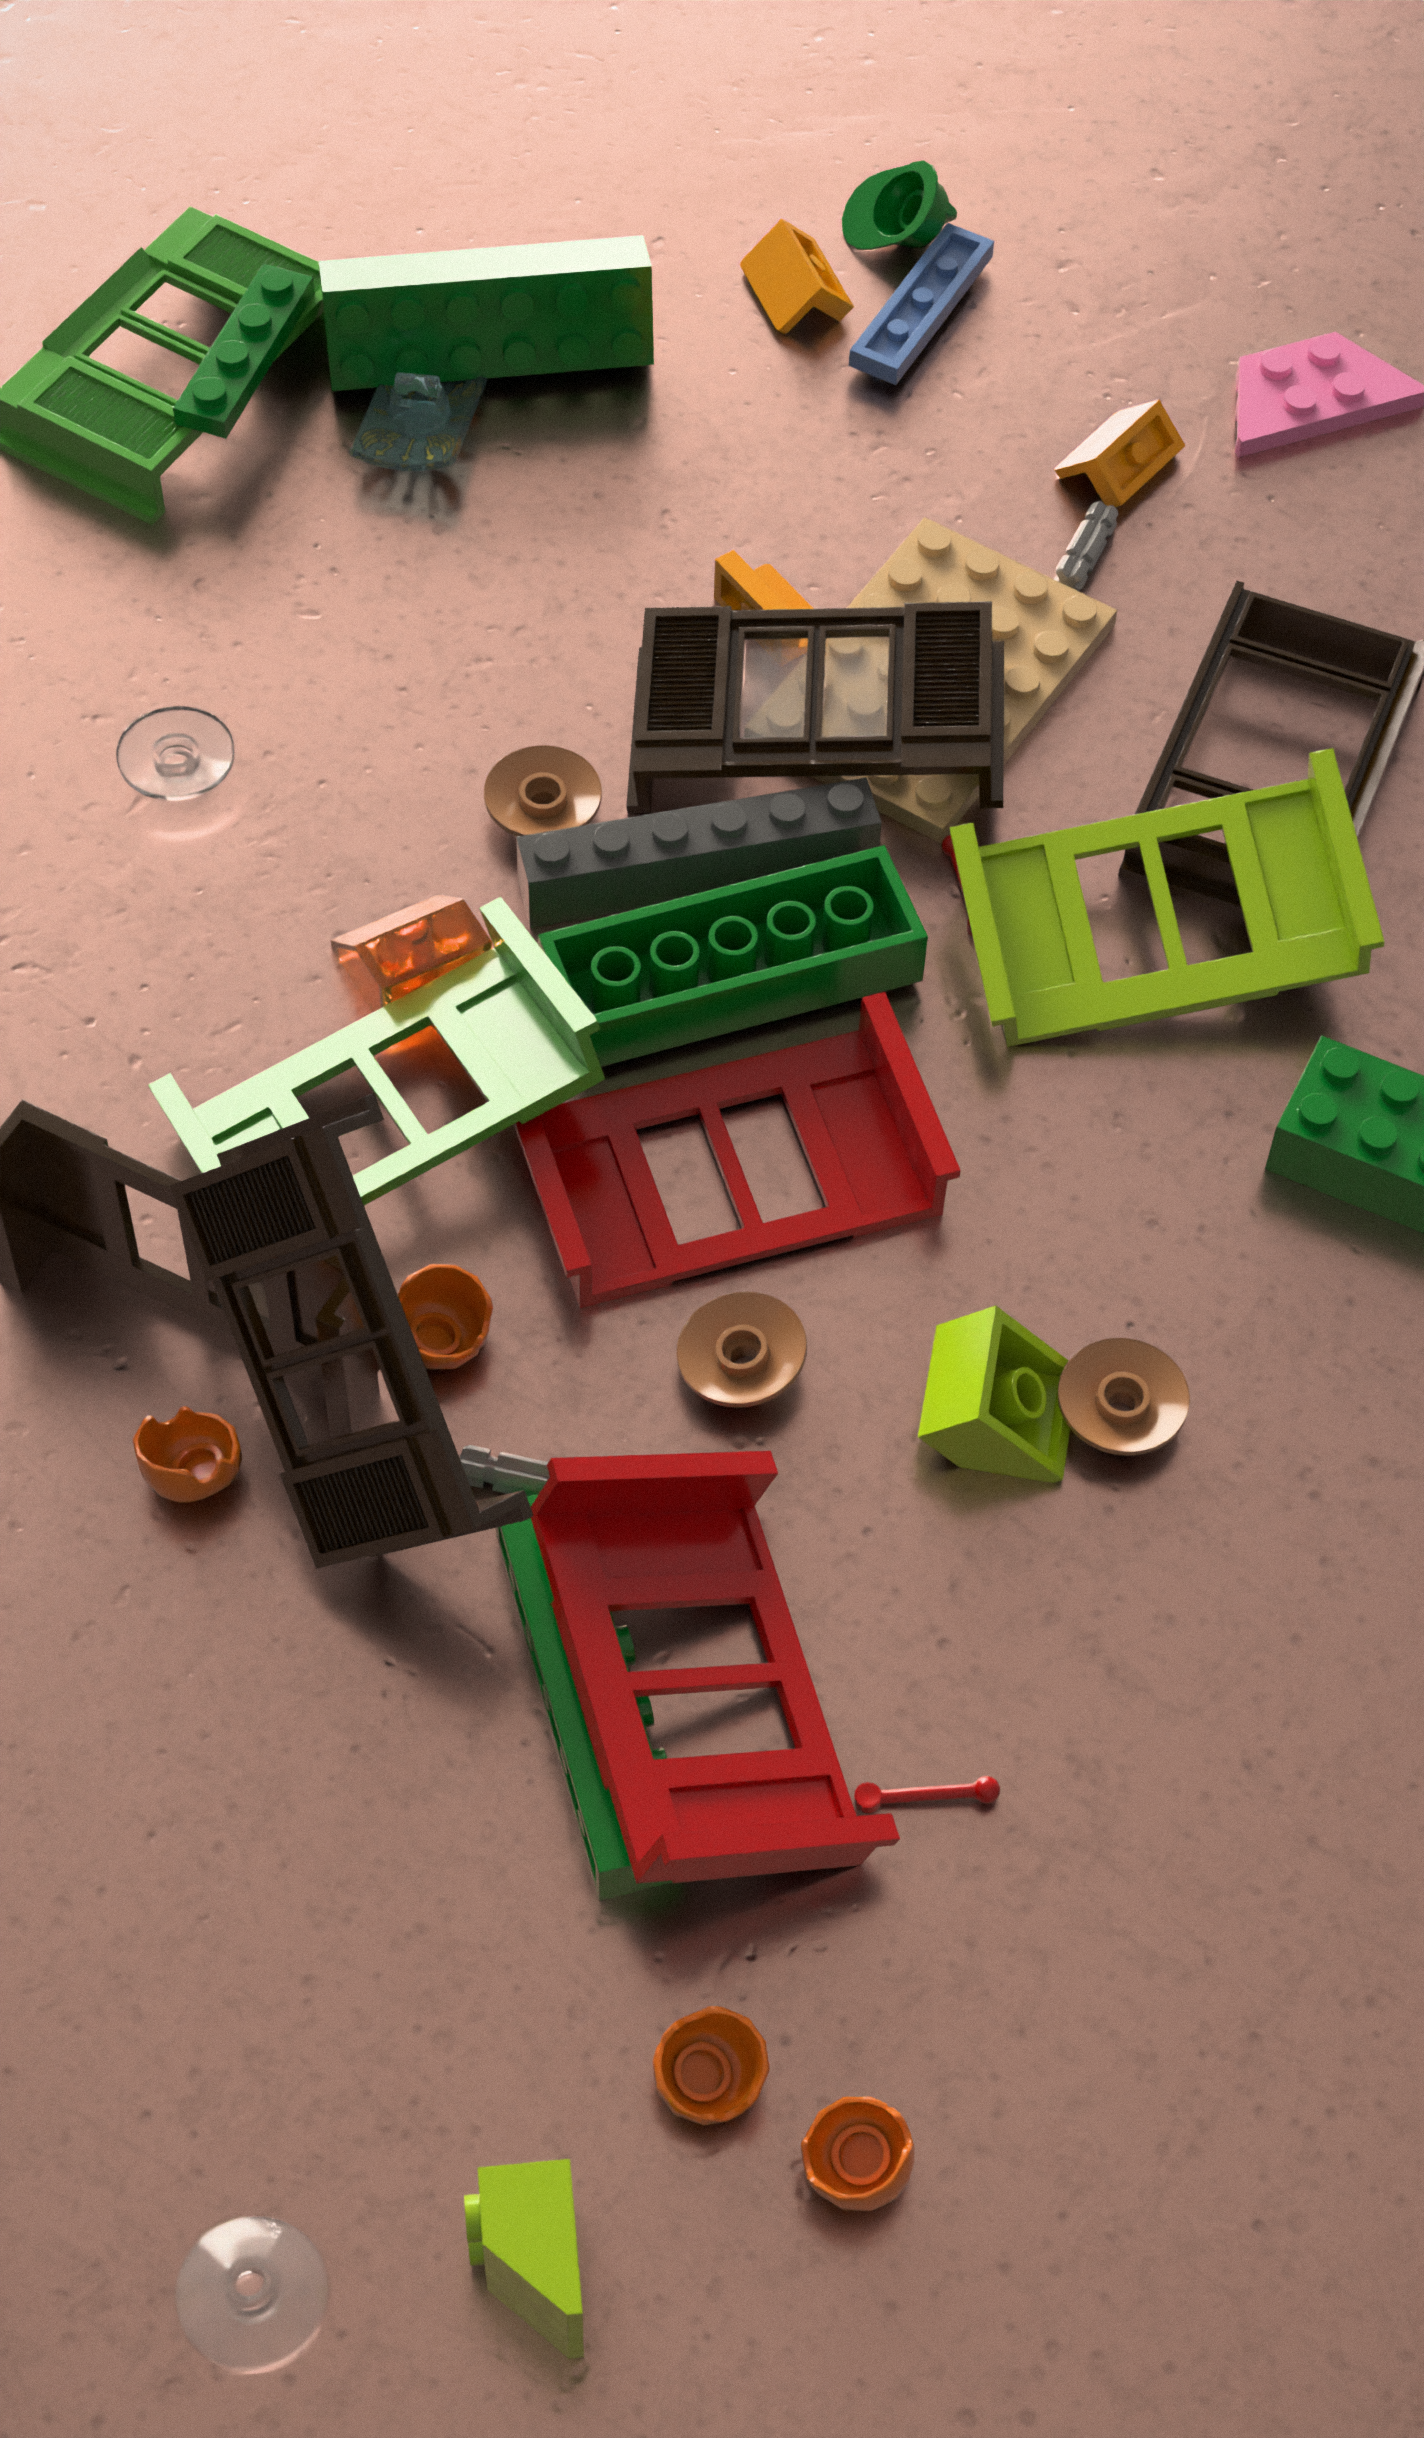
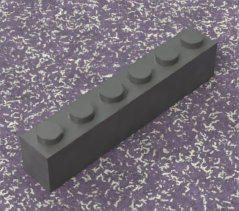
[516,777,882,928]

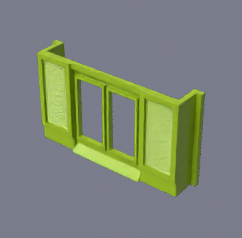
[949,748,1385,1047]

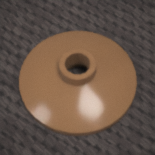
[484,745,602,837]
[677,1292,807,1407]
[1058,1338,1190,1456]

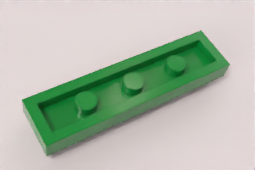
[173,263,315,439]

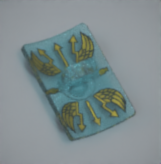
[349,372,488,471]

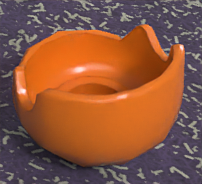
[398,1264,493,1369]
[132,1406,242,1503]
[652,2006,770,2125]
[801,2097,915,2211]

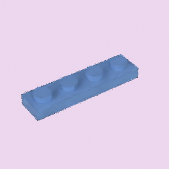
[849,223,994,385]

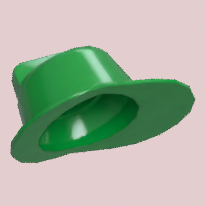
[842,160,957,250]

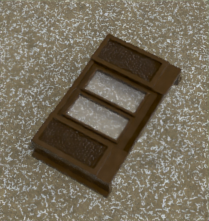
[626,601,1004,813]

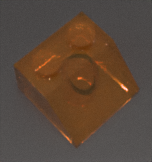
[330,895,492,1012]

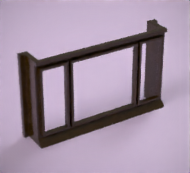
[1118,581,1424,915]

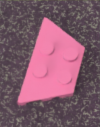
[1235,332,1424,458]

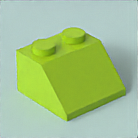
[918,1305,1070,1483]
[464,2159,584,2359]

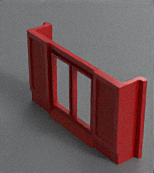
[514,992,961,1308]
[531,1451,900,1884]

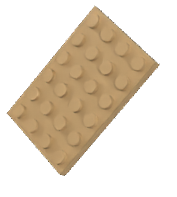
[744,517,1117,843]

